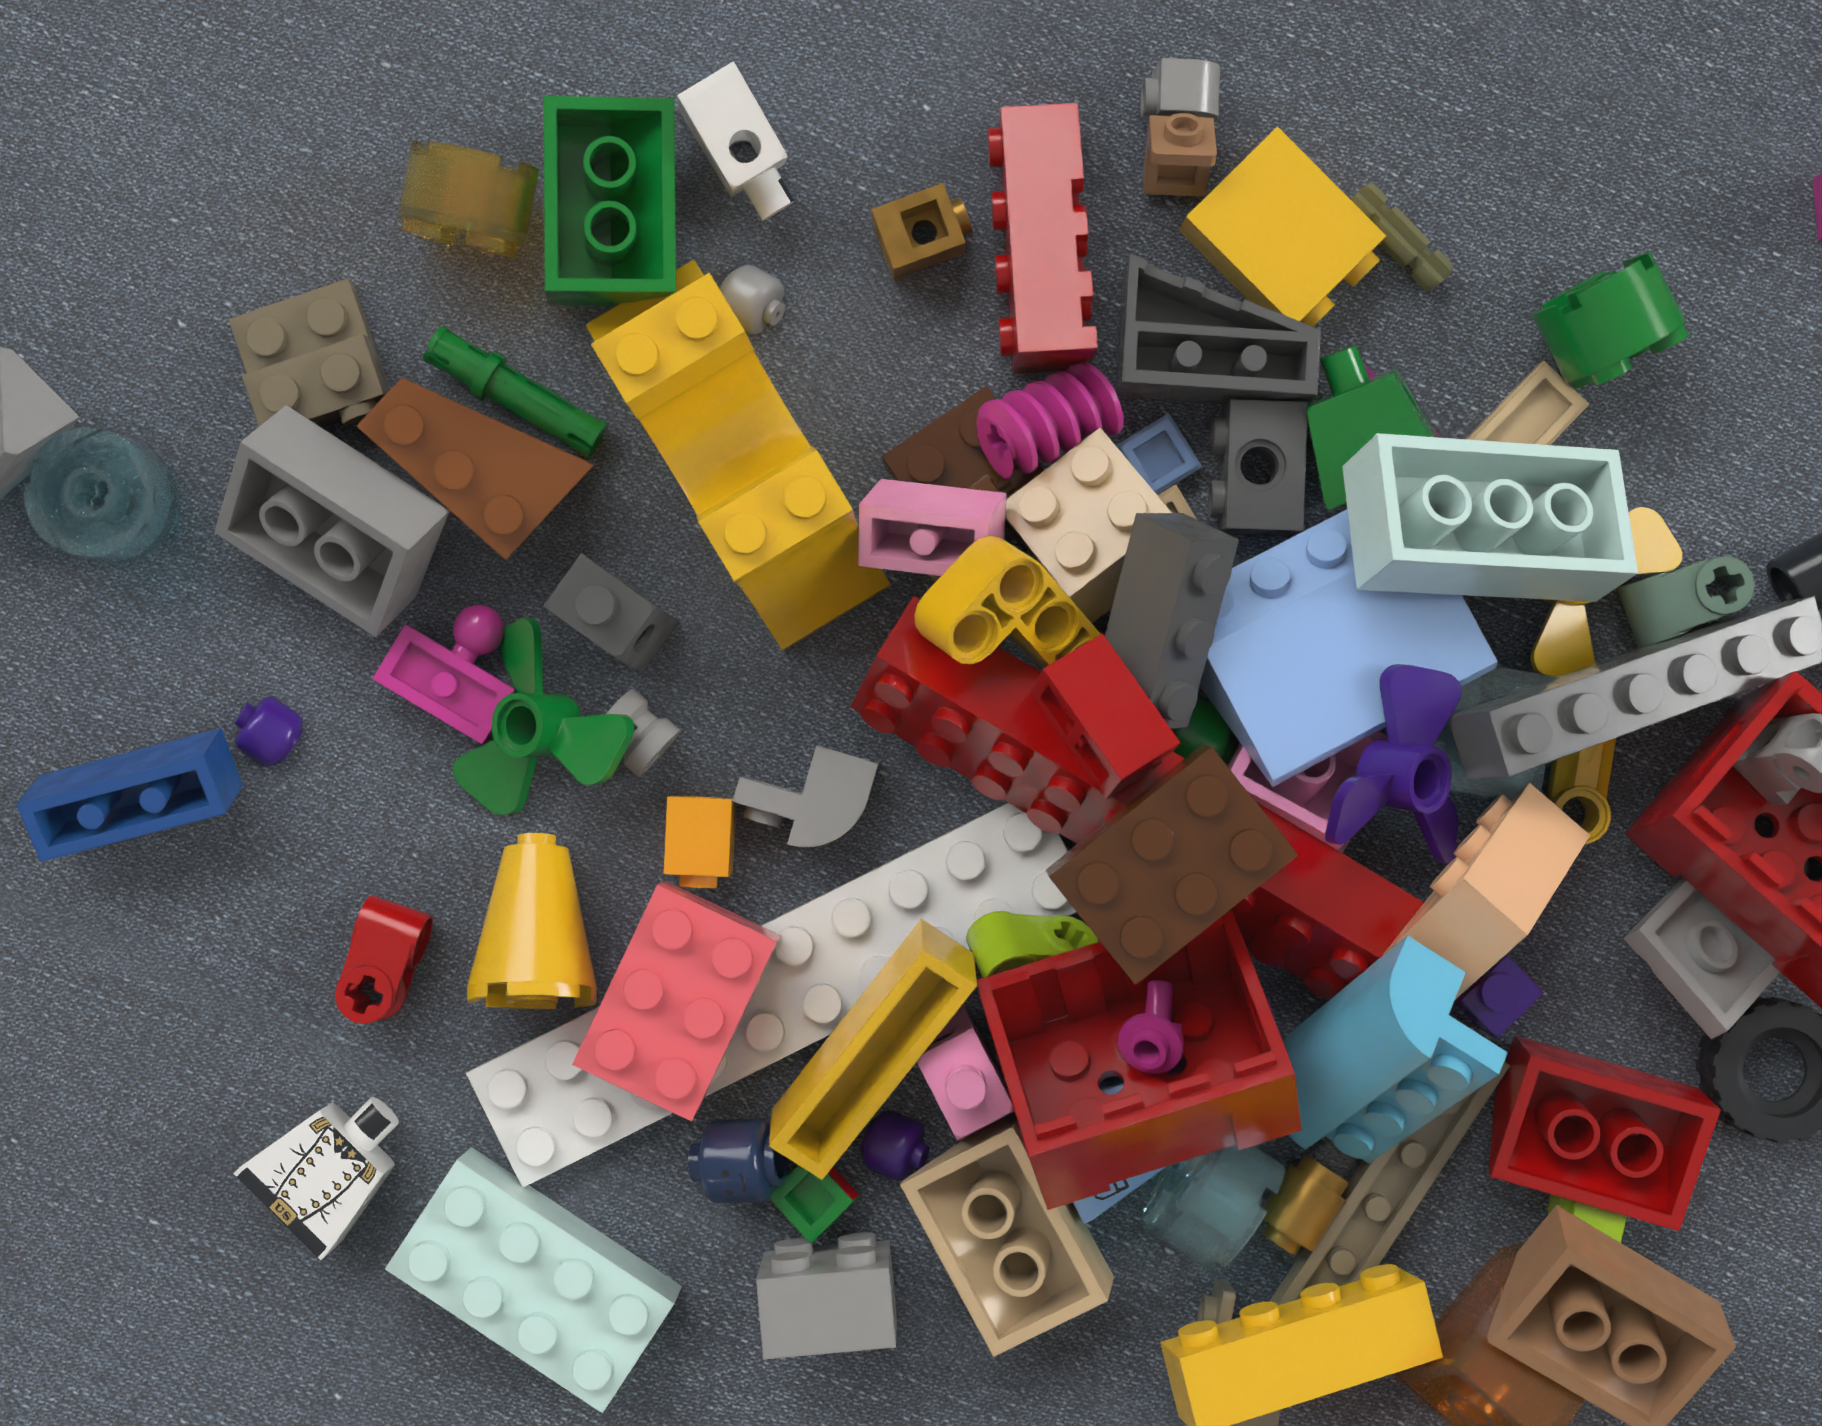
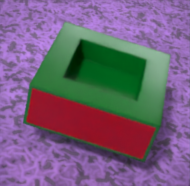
[769,1165,861,1244]

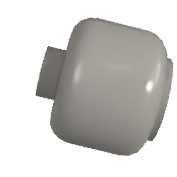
[720,265,785,335]

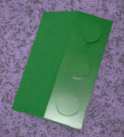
[543,96,676,306]

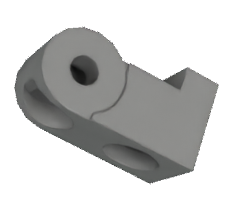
[1733,713,1822,806]

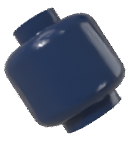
[688,1119,787,1203]

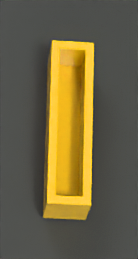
[769,918,977,1180]
[1160,1264,1443,1426]

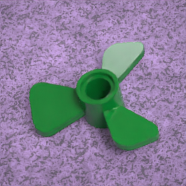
[453,618,634,815]

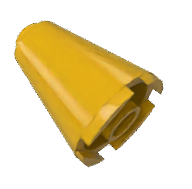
[467,833,597,1009]

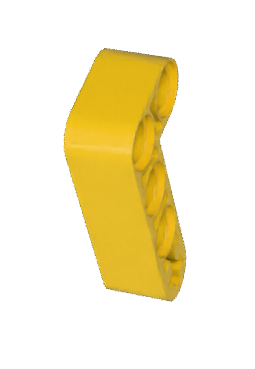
[914,535,1101,671]

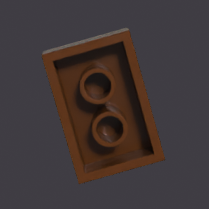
[1046,744,1298,985]

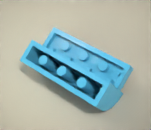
[1284,935,1508,1164]

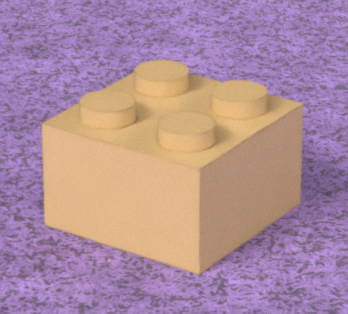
[1005,428,1172,623]

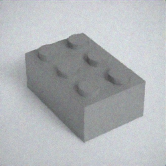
[214,405,450,637]

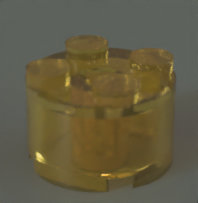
[397,140,540,259]

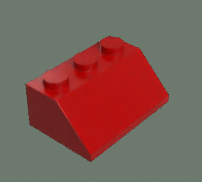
[1488,1035,1721,1231]

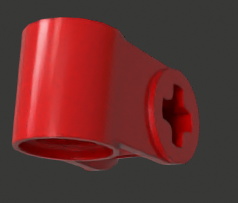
[335,895,433,1024]

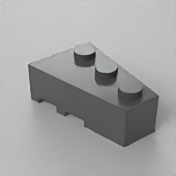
[1115,253,1321,404]

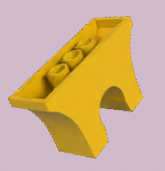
[586,259,891,651]

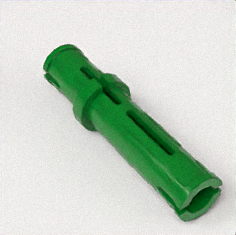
[423,326,609,459]

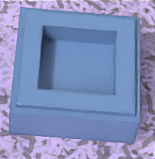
[1116,413,1202,495]

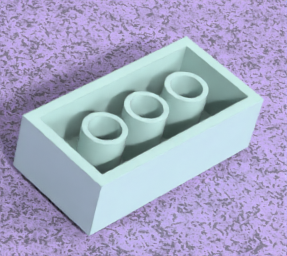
[1342,433,1638,602]
[385,1147,682,1413]

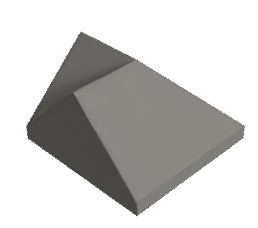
[0,347,79,499]

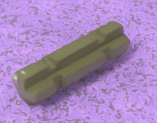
[1350,183,1453,291]

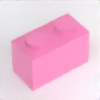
[858,479,1006,576]

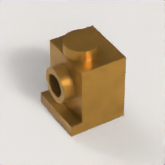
[871,183,973,282]

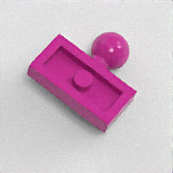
[372,605,517,744]

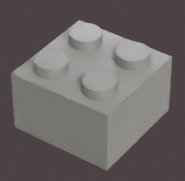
[756,1232,897,1360]

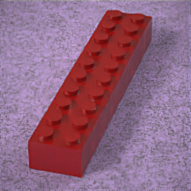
[850,596,1424,1000]

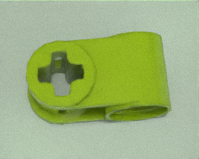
[966,911,1098,978]

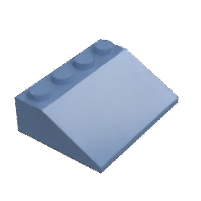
[1200,509,1498,787]

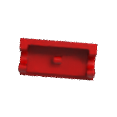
[1030,633,1180,801]

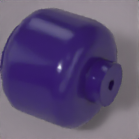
[233,696,303,766]
[861,1111,930,1181]

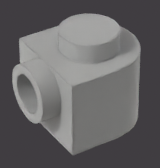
[1140,58,1220,122]

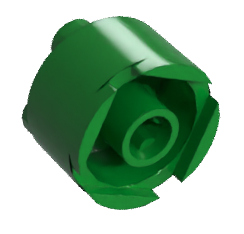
[1530,251,1689,389]

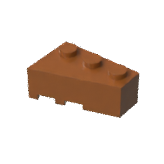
[357,378,593,560]

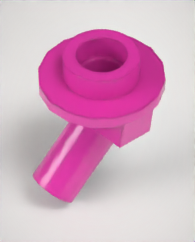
[1118,980,1184,1074]

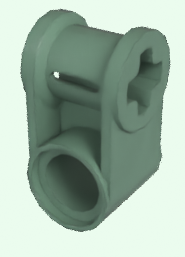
[1617,556,1755,648]

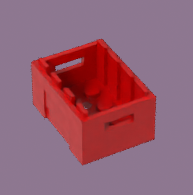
[1625,671,1822,1008]
[977,909,1302,1210]

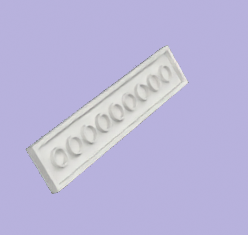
[466,803,1076,1188]

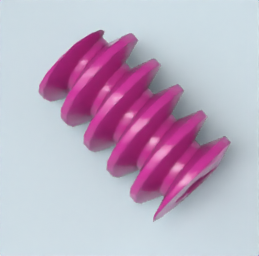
[976,362,1124,480]

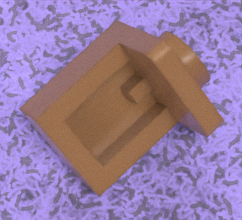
[1142,113,1217,197]

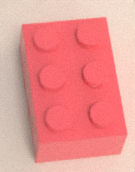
[572,881,781,1121]

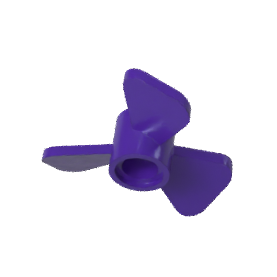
[1325,664,1462,864]

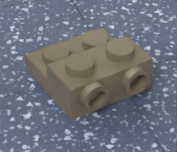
[228,278,390,427]

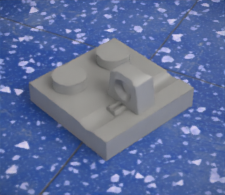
[1624,877,1780,1039]

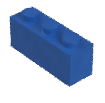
[16,728,243,862]

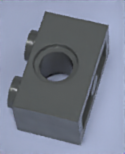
[1208,399,1308,537]

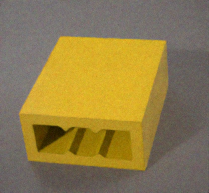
[1179,126,1386,327]

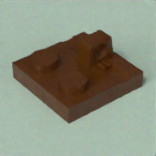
[882,386,1044,528]

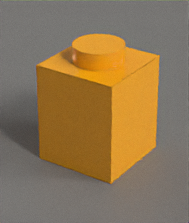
[664,795,736,888]

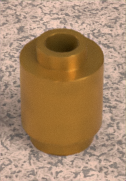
[1258,1154,1349,1256]

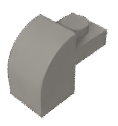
[732,745,879,847]

